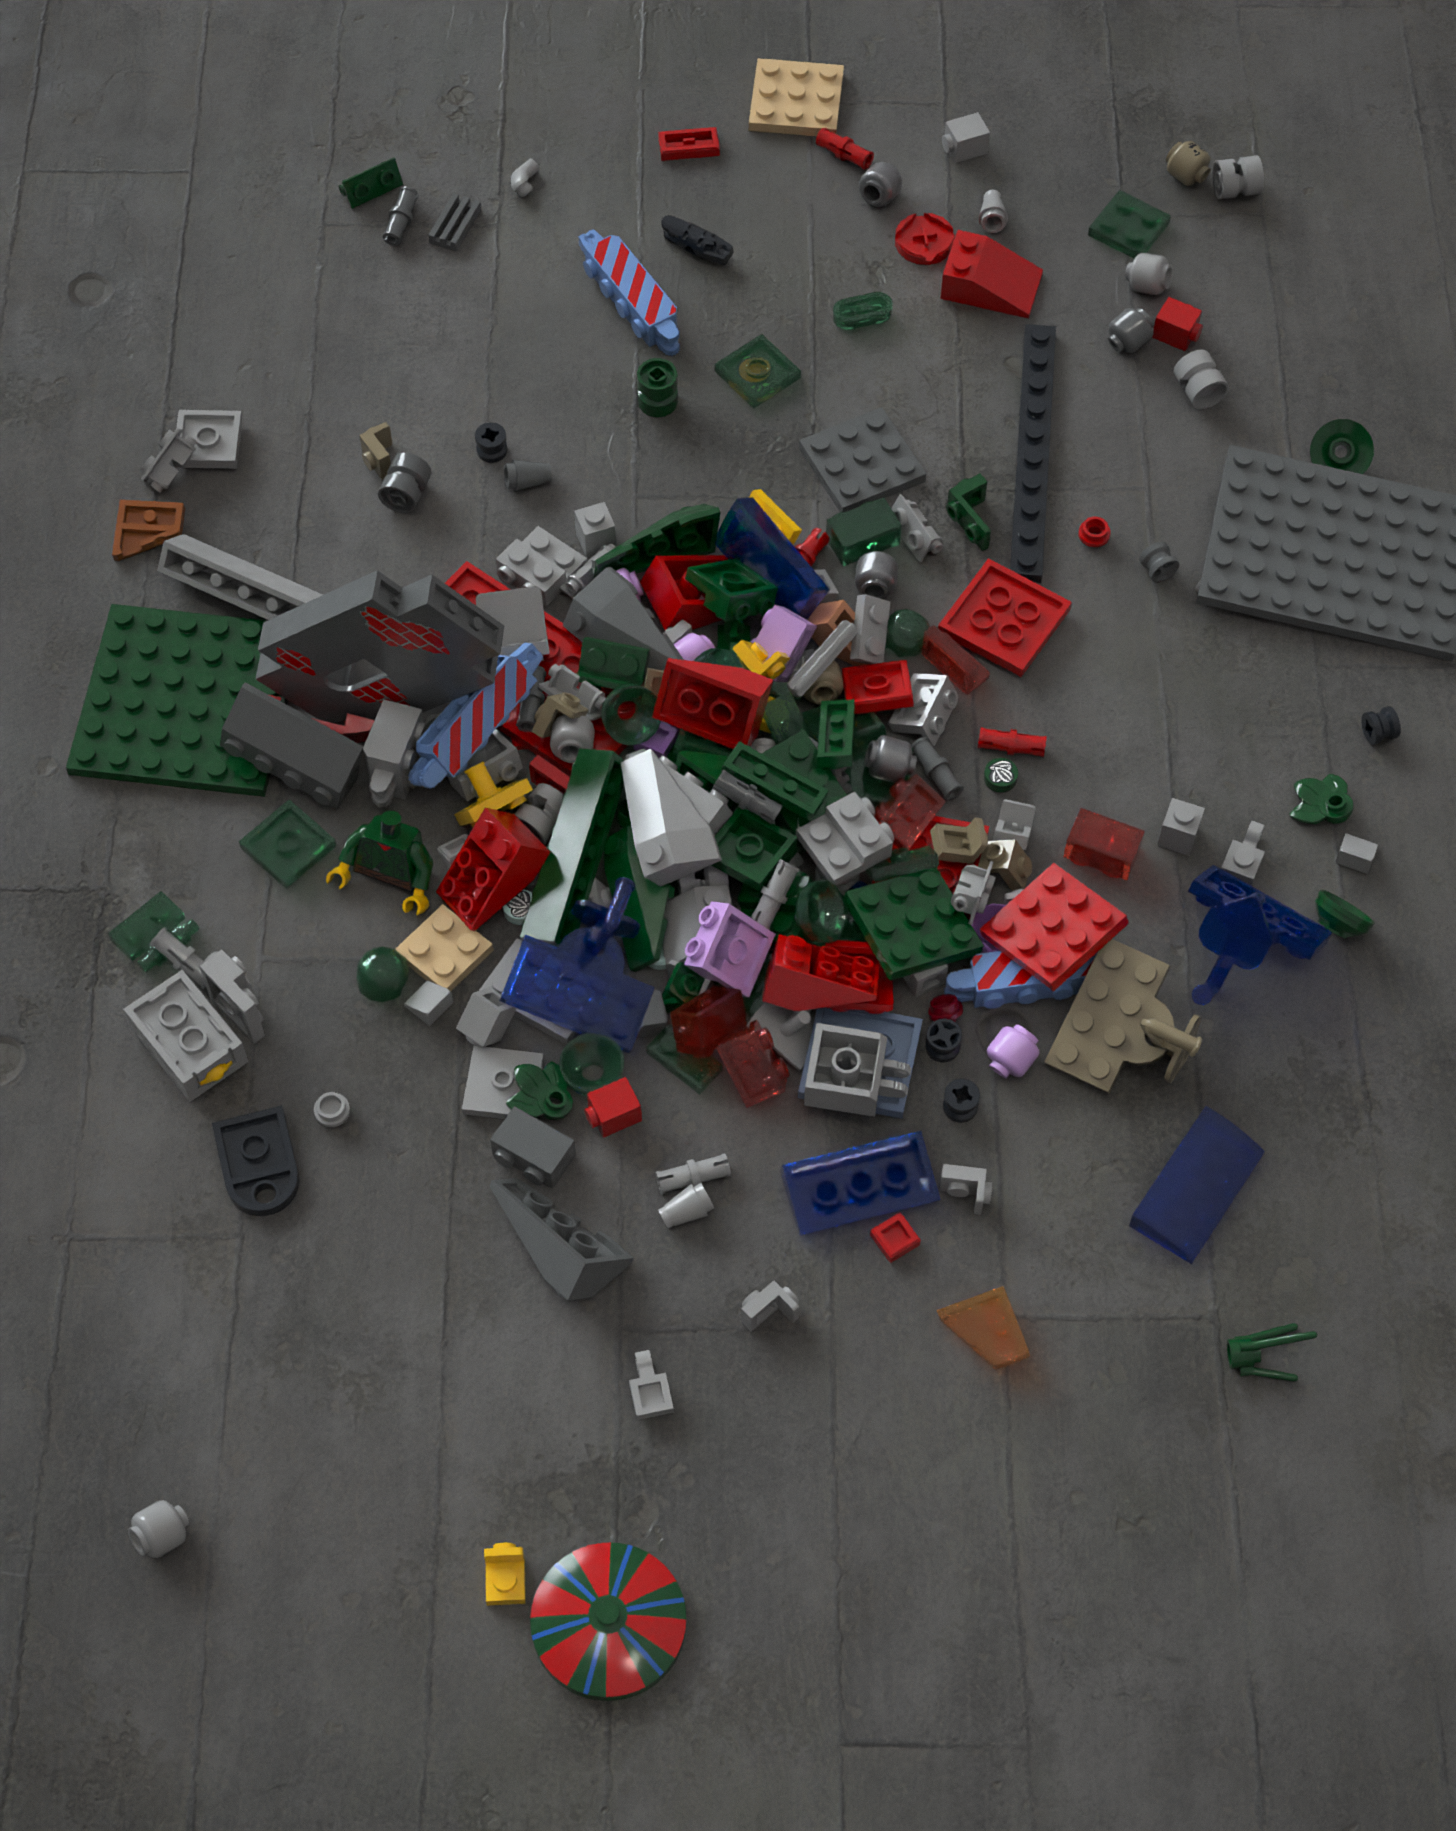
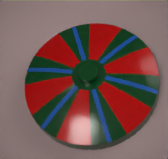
[530,1542,687,1701]

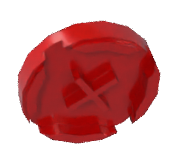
[895,213,955,265]

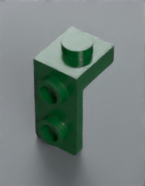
[946,473,991,551]

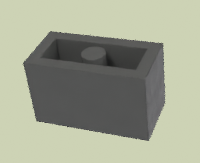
[490,1106,576,1189]

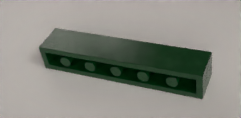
[520,748,624,954]

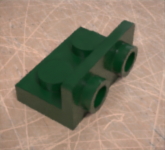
[575,637,650,697]

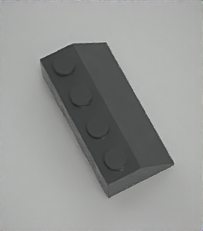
[220,682,363,809]

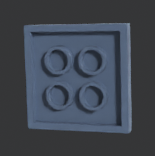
[798,1007,923,1119]

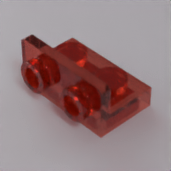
[922,625,990,695]
[874,774,946,852]
[716,1019,790,1108]

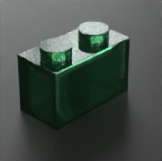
[826,497,902,567]

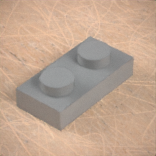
[850,594,890,665]

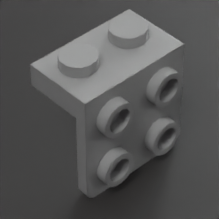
[476,587,550,661]

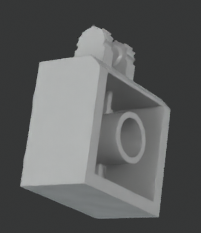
[363,699,428,808]
[804,1023,912,1117]

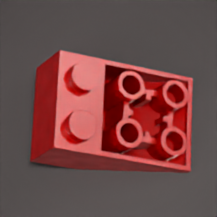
[436,807,550,931]
[762,934,879,1011]

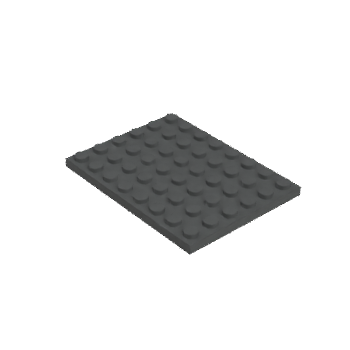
[1196,445,1456,661]

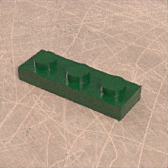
[817,699,855,769]
[721,741,829,821]

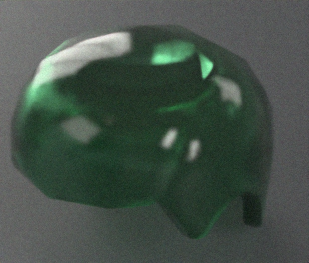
[885,609,932,658]
[356,946,409,1002]

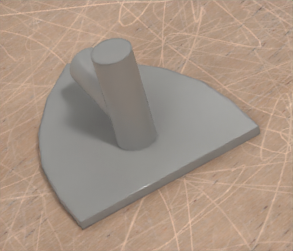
[746,1002,817,1071]

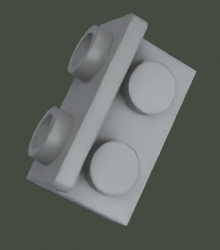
[888,673,958,746]

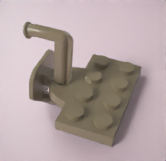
[1044,939,1202,1094]

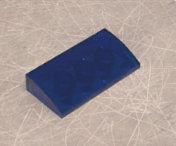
[715,497,830,620]
[1129,1106,1265,1264]
[780,1131,941,1236]

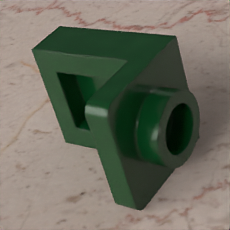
[662,962,705,1014]

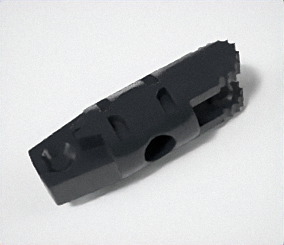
[661,215,734,266]

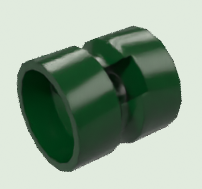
[637,358,678,418]

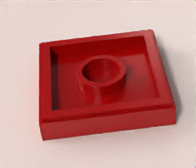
[841,660,914,714]

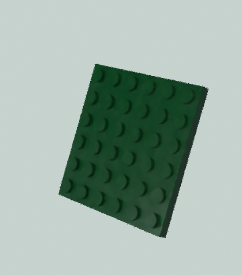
[66,604,288,797]

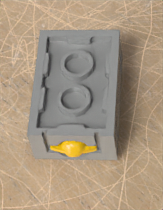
[123,970,248,1102]

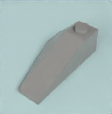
[620,749,722,887]

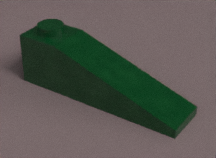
[594,504,721,579]
[604,826,675,972]

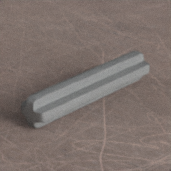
[787,620,857,698]

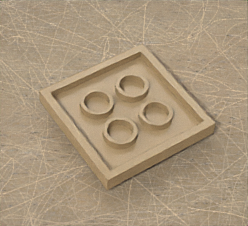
[749,58,844,136]

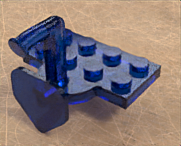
[1188,865,1333,1005]
[499,877,655,1053]

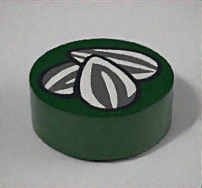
[984,758,1018,792]

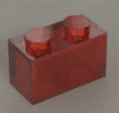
[1063,808,1145,880]
[670,986,748,1058]

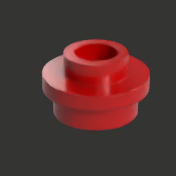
[1078,516,1111,547]

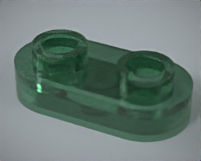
[833,292,893,330]

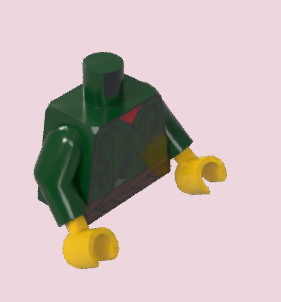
[326,811,434,915]

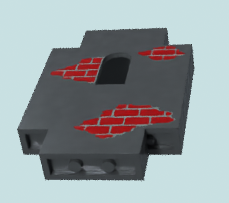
[256,570,505,723]

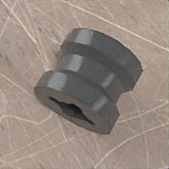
[1139,541,1180,582]

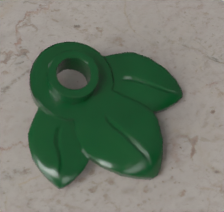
[1290,774,1354,824]
[506,1061,573,1120]

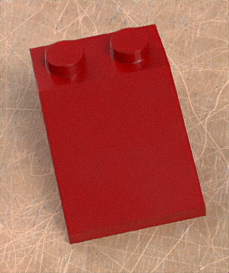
[940,230,1043,319]
[640,555,736,631]
[652,658,773,749]

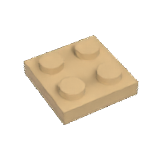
[395,904,494,991]

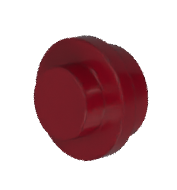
[928,994,964,1022]

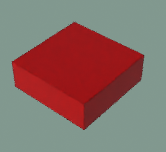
[870,1212,921,1263]

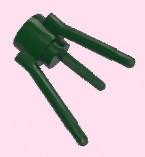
[1227,1323,1317,1382]

